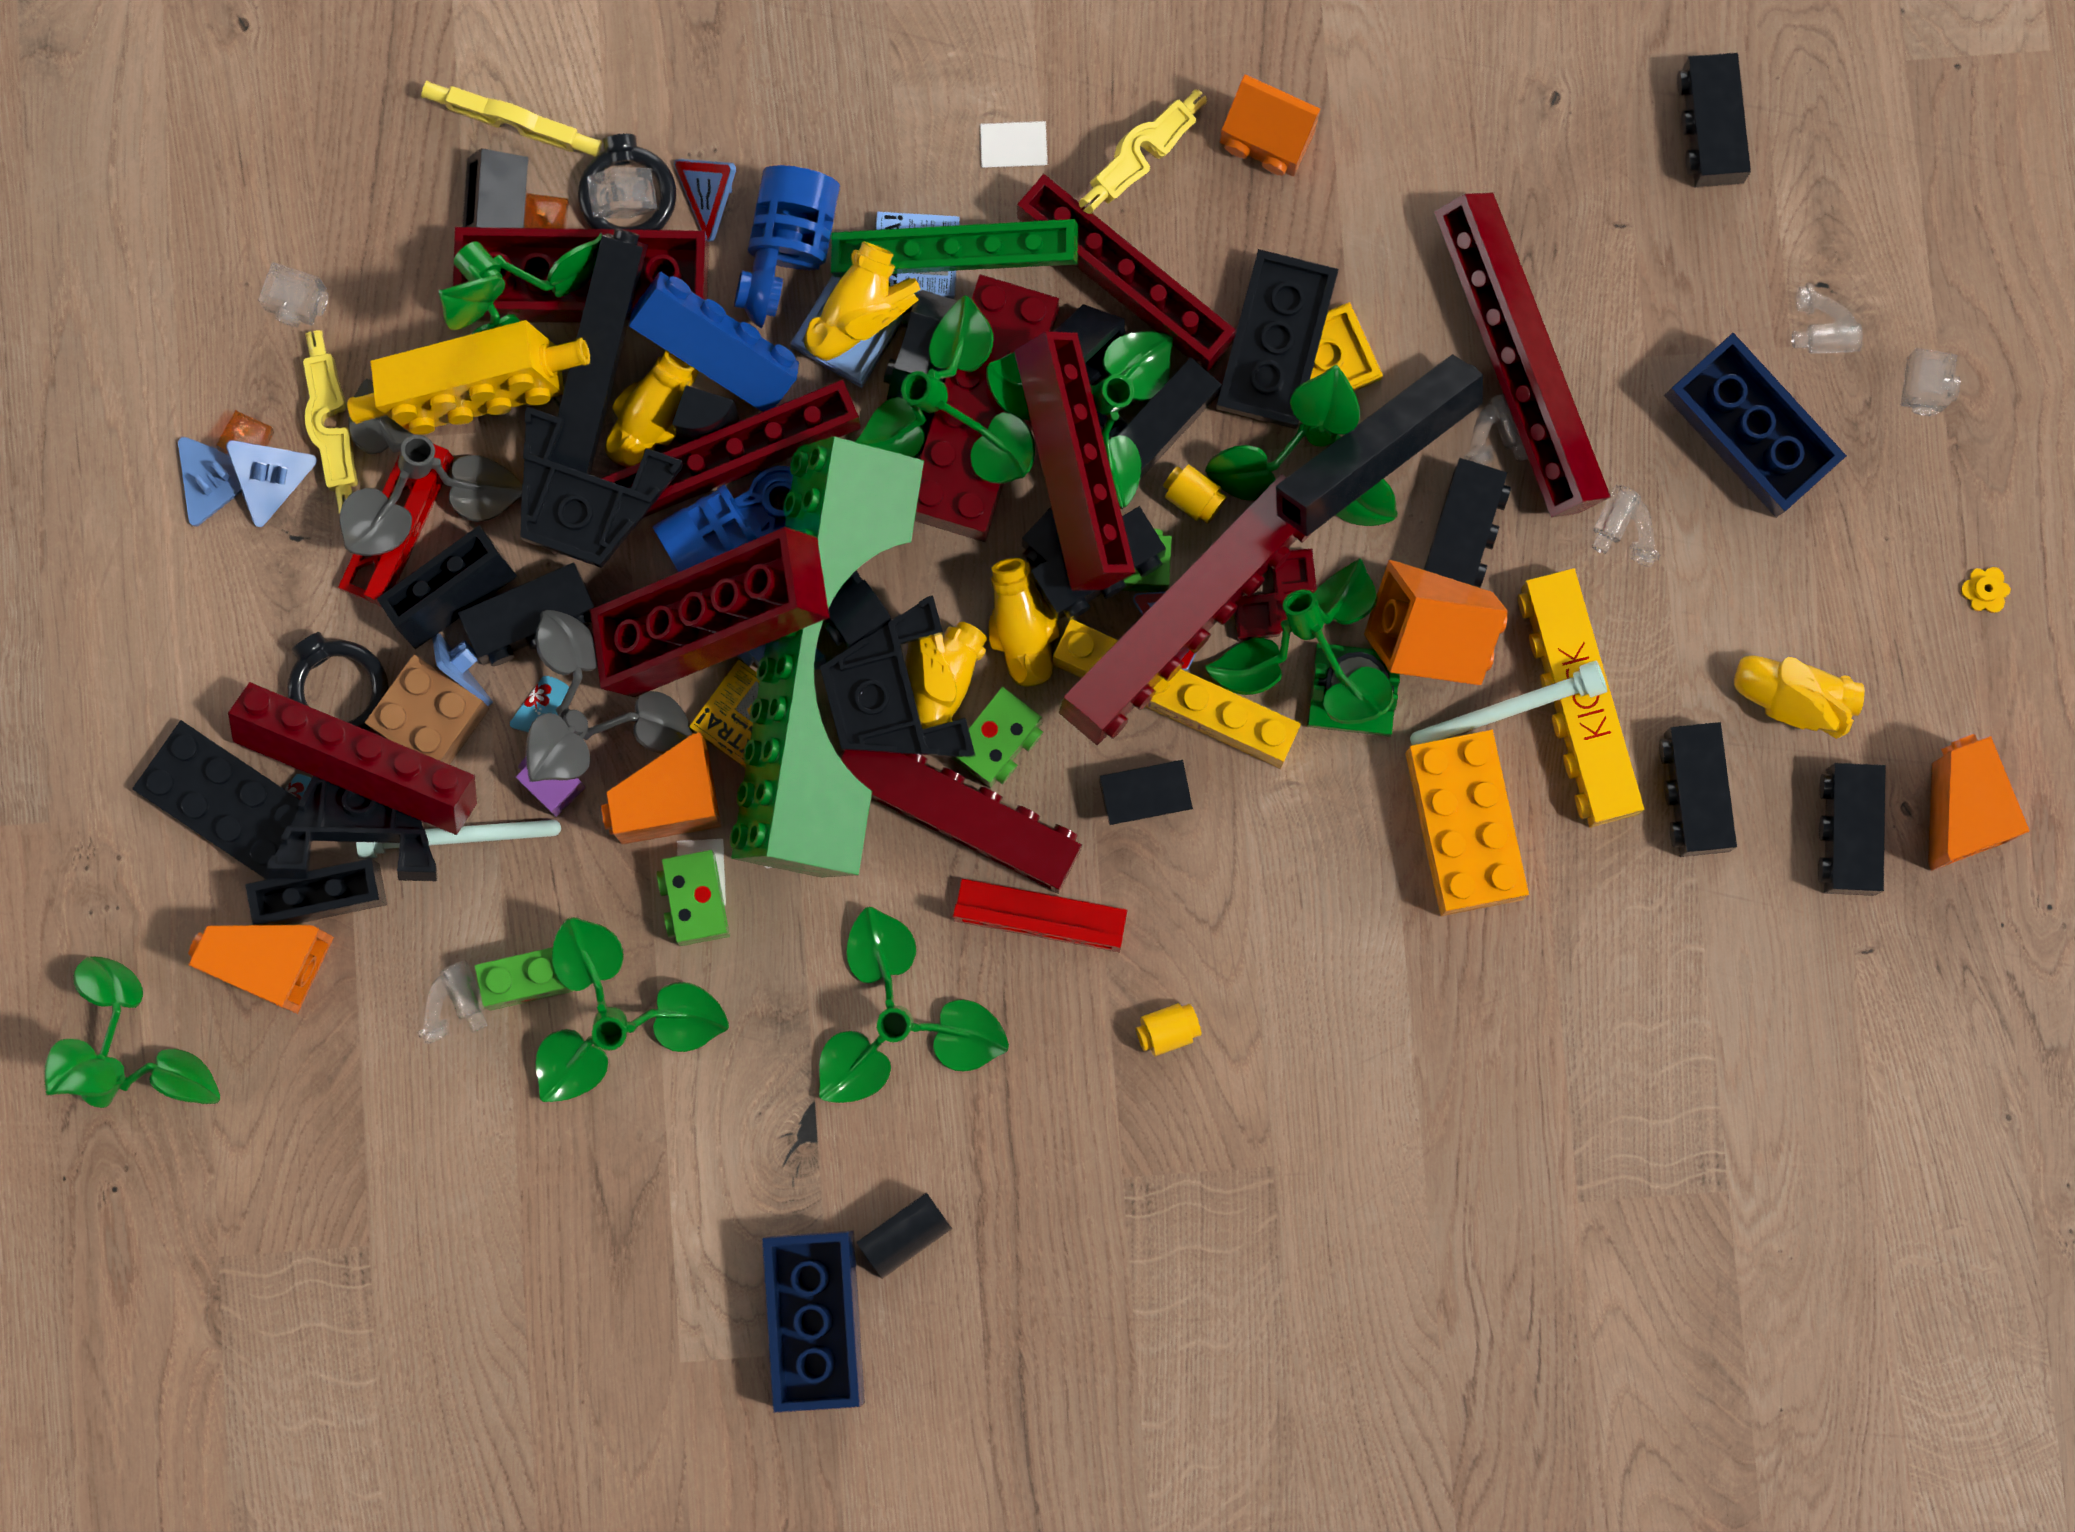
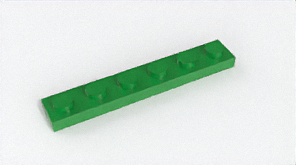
[831,219,1078,277]

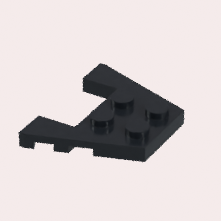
[520,406,683,568]
[820,595,976,758]
[267,776,437,881]

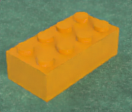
[1405,729,1529,917]

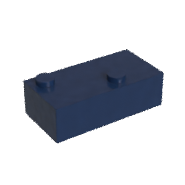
[1664,332,1847,518]
[762,1230,865,1413]

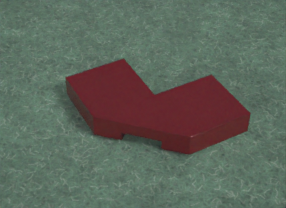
[1235,548,1317,641]

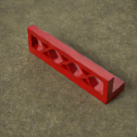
[338,444,454,607]
[953,879,1128,953]

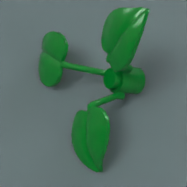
[438,233,603,334]
[855,295,1035,484]
[986,332,1173,509]
[1205,365,1398,526]
[1205,558,1393,724]
[819,907,1009,1103]
[535,917,729,1102]
[44,957,220,1108]

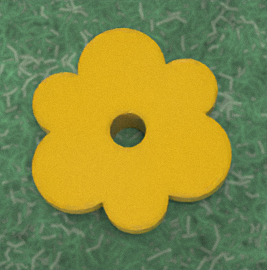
[1961,567,2011,613]

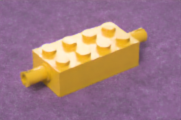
[347,320,590,435]

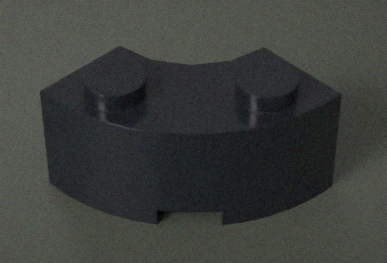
[883,290,957,415]
[824,570,892,648]

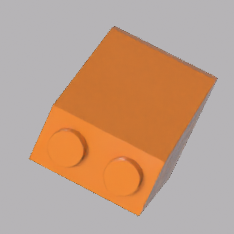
[1364,560,1508,685]
[601,733,721,844]
[1928,734,2030,871]
[188,925,334,1014]

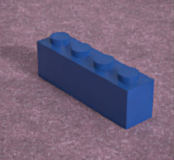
[629,272,799,412]

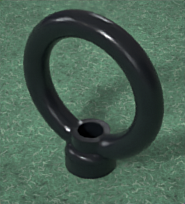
[578,134,677,230]
[287,632,389,730]

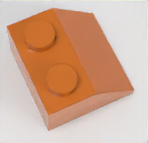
[1220,74,1320,177]

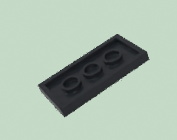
[1216,249,1339,429]
[132,720,300,880]

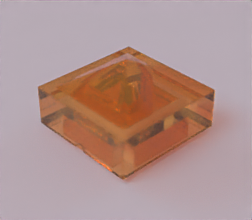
[524,193,570,229]
[216,410,274,455]

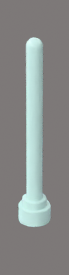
[1410,660,1607,745]
[356,819,561,859]

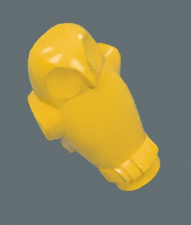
[804,241,921,361]
[605,350,699,468]
[989,558,1059,687]
[905,622,987,729]
[1734,655,1865,739]

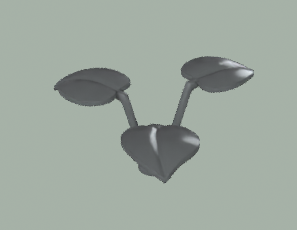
[339,379,522,556]
[526,610,693,782]

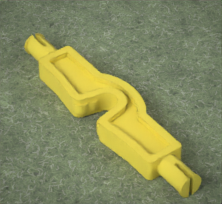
[421,81,602,157]
[1079,90,1207,214]
[303,330,358,514]

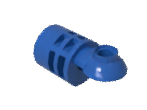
[734,165,840,328]
[652,466,793,572]

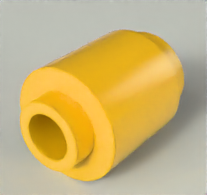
[1163,464,1227,524]
[1135,1003,1202,1057]

